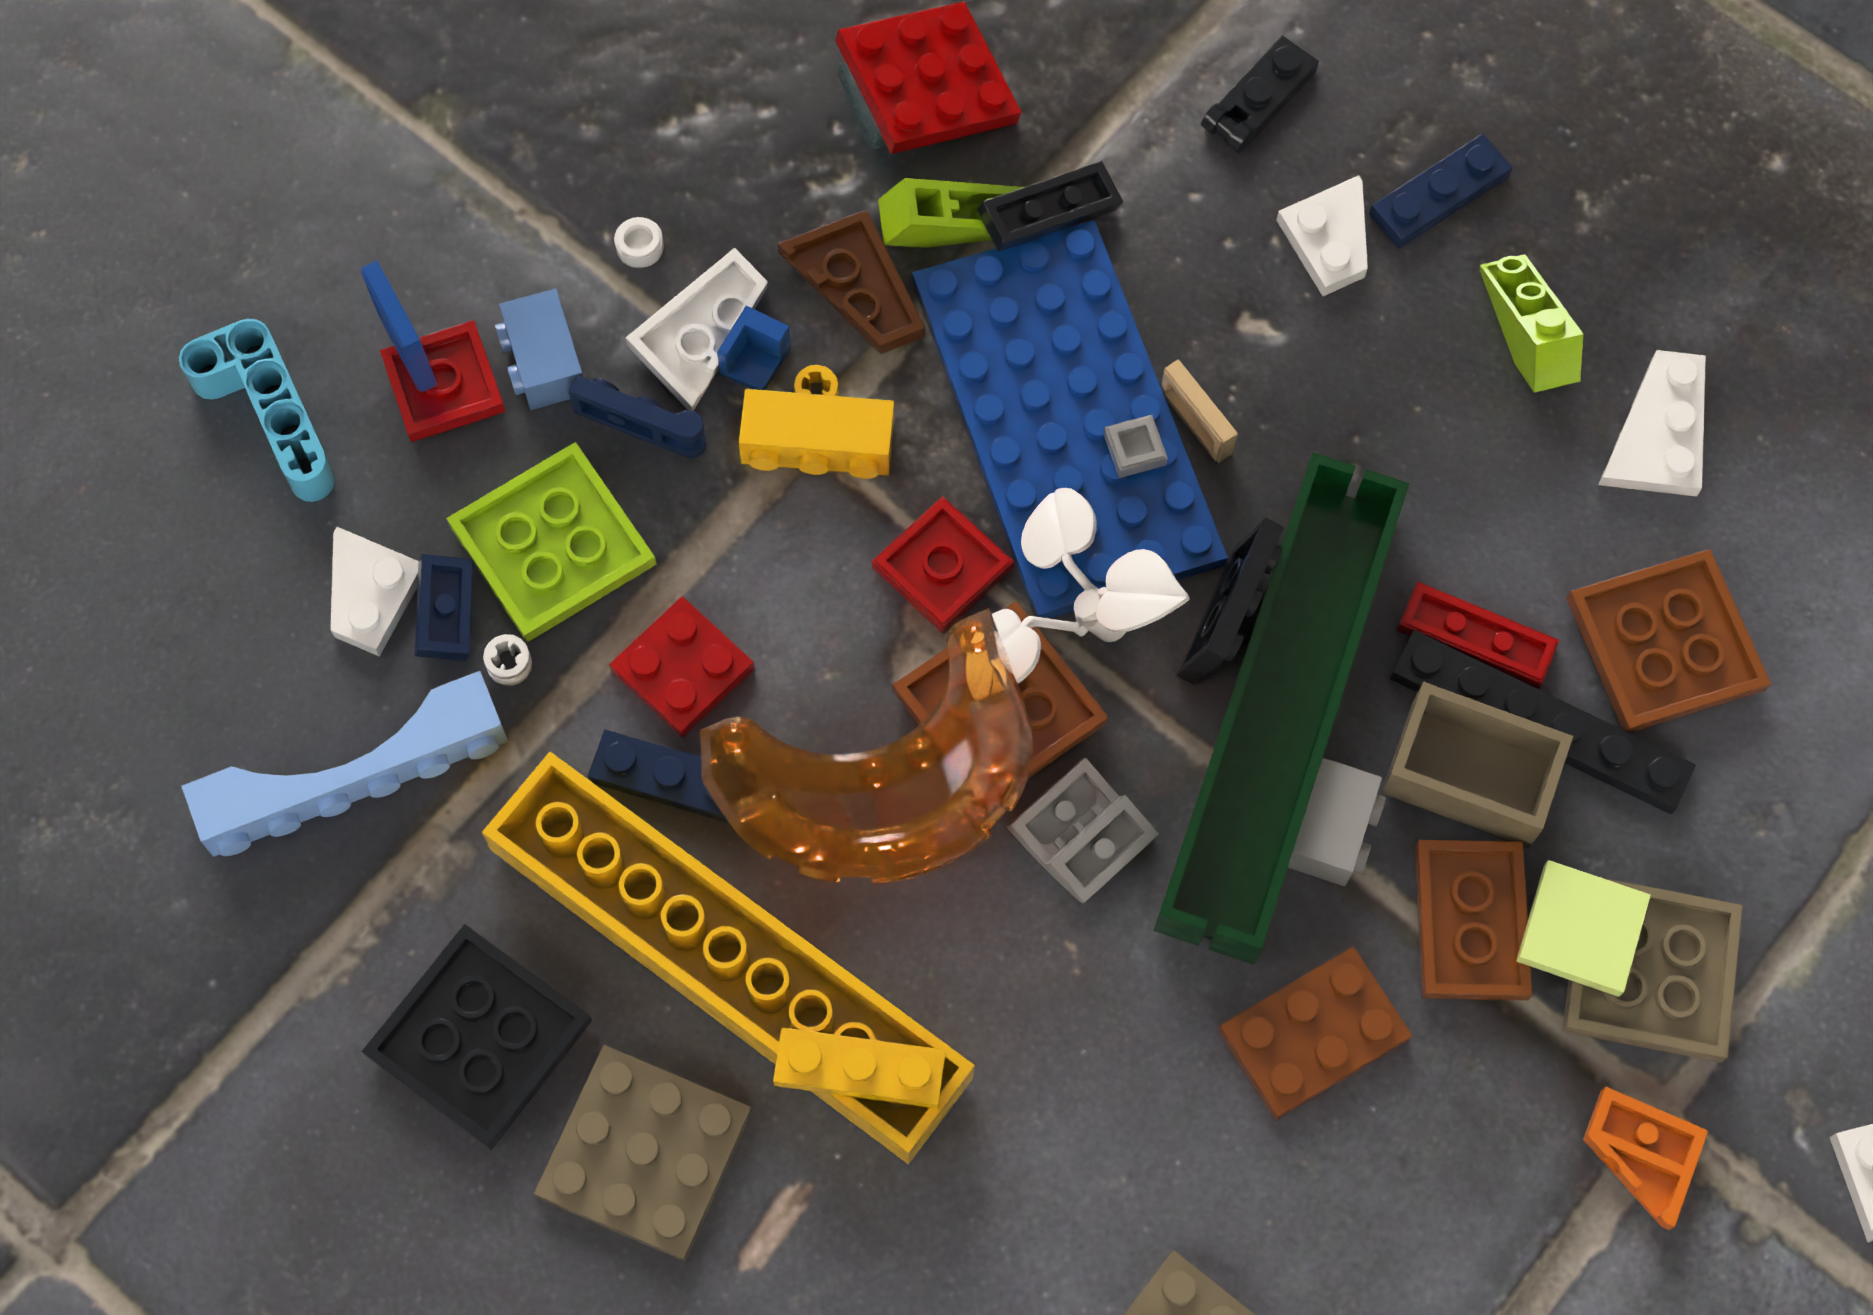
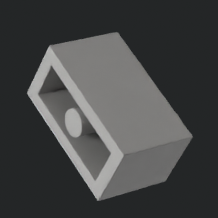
[1288,758,1386,887]

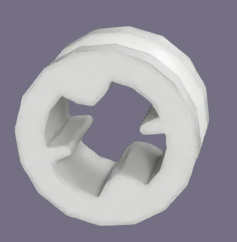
[483,634,532,686]

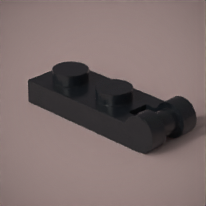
[1201,35,1319,153]

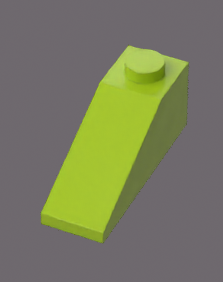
[878,178,1024,248]

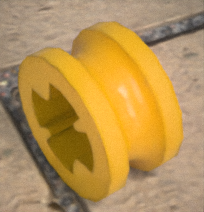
[794,365,839,396]

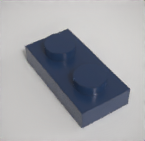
[415,554,473,661]

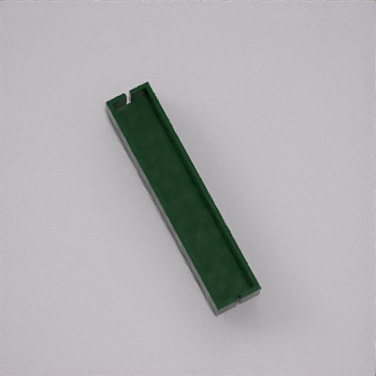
[1153,452,1410,965]

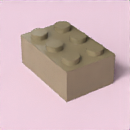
[1381,682,1573,848]

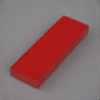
[1397,581,1559,689]

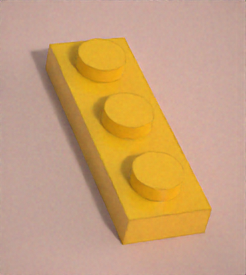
[773,1027,946,1108]

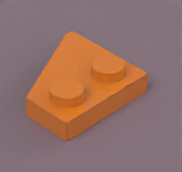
[1583,1087,1708,1230]

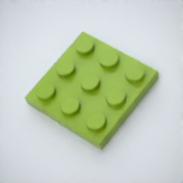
[446,442,657,643]

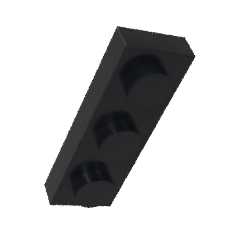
[977,161,1123,252]

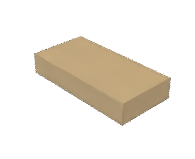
[1161,359,1238,463]

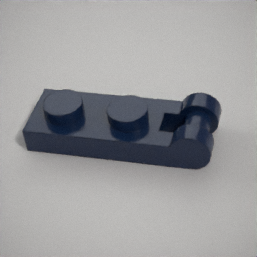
[569,375,707,458]

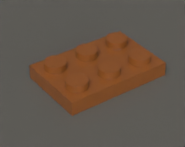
[1415,840,1532,1001]
[1218,946,1413,1121]

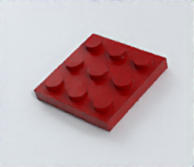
[835,1,1022,154]

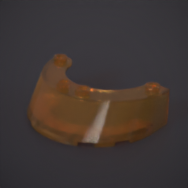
[700,608,1033,884]

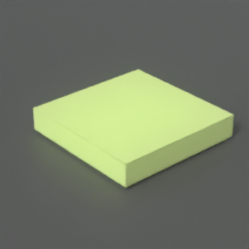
[1516,860,1651,997]

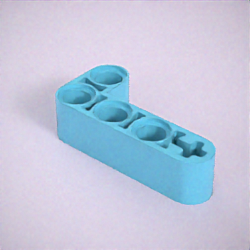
[179,318,335,502]

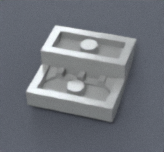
[1007,758,1159,903]

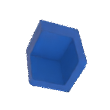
[717,305,791,390]

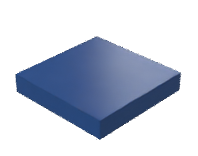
[360,260,437,392]

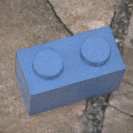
[495,288,583,410]

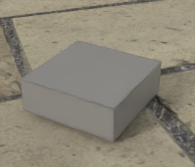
[1103,415,1168,478]

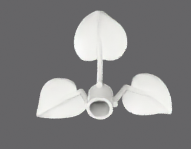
[965,488,1190,701]

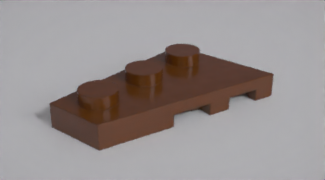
[778,210,925,354]

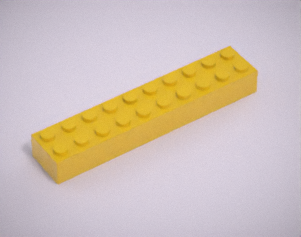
[482,752,975,1165]

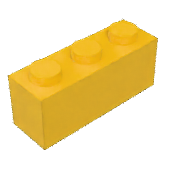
[739,389,894,479]

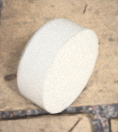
[614,217,664,268]

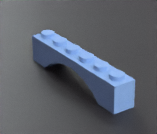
[181,671,508,857]

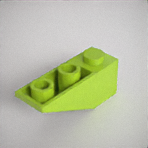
[1480,254,1583,393]

